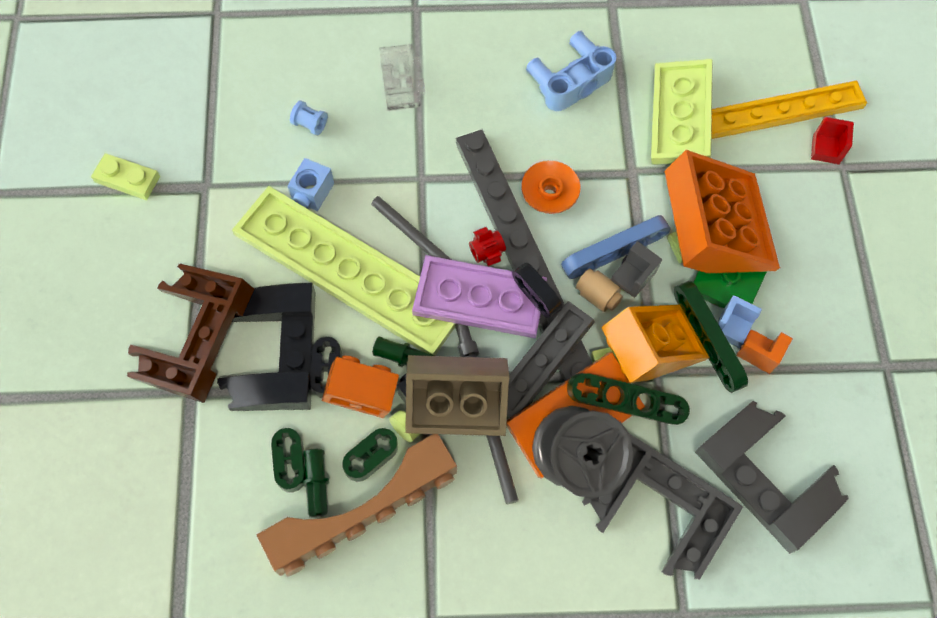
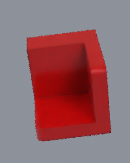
[811,117,854,165]

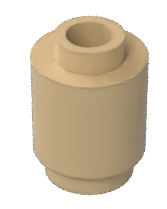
[576,268,623,312]

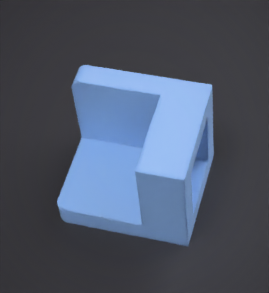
[717,295,762,348]

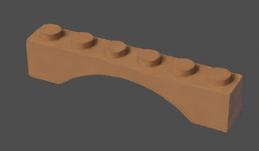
[256,434,457,577]

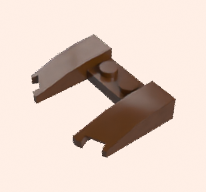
[127,264,254,403]

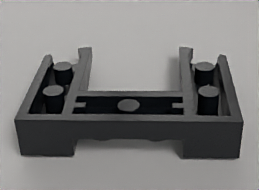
[217,283,316,411]

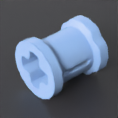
[290,101,328,135]

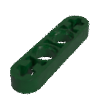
[674,281,748,393]
[567,373,690,425]

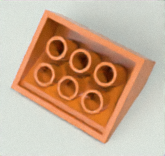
[665,150,780,273]

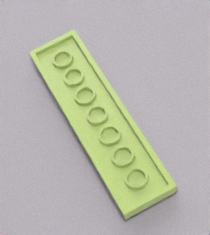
[232,186,456,355]

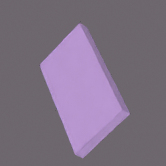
[412,255,547,338]

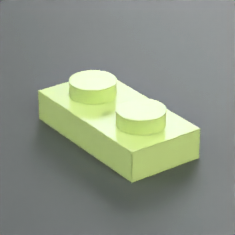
[91,153,160,200]

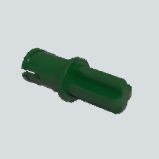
[372,336,435,367]
[302,449,329,518]

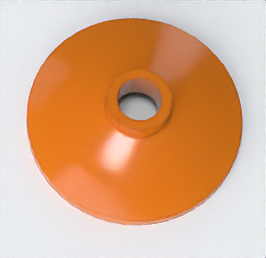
[521,161,581,214]

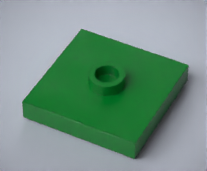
[693,271,767,309]

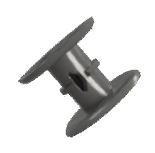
[532,406,634,498]

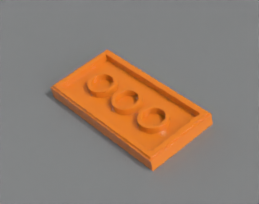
[506,352,645,479]

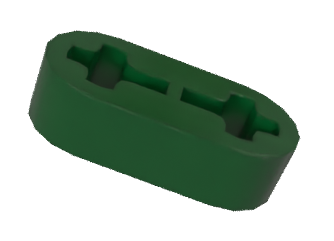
[271,428,306,493]
[342,428,398,482]

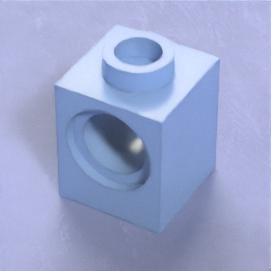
[288,158,334,211]

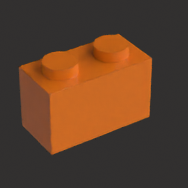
[322,356,399,418]

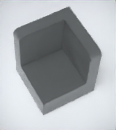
[611,241,663,298]

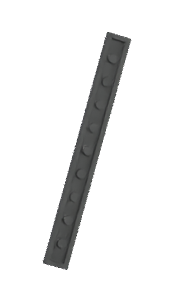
[456,129,592,382]

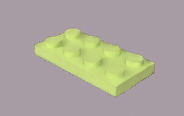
[651,59,713,165]

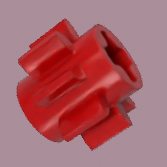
[469,226,506,267]

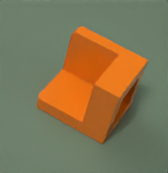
[736,330,793,374]

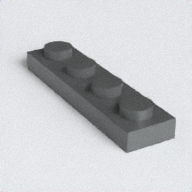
[507,301,595,418]

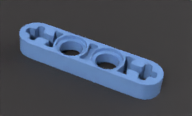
[561,215,671,279]

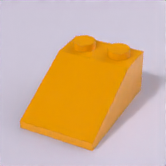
[601,305,710,383]

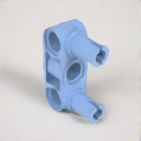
[526,31,616,111]

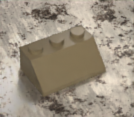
[405,355,509,436]

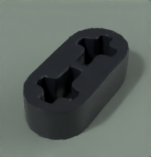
[512,263,562,318]
[310,337,342,398]

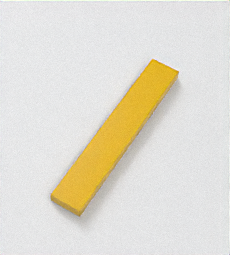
[712,80,867,139]

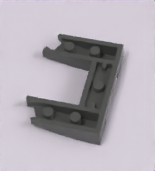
[695,401,849,554]
[582,433,744,580]

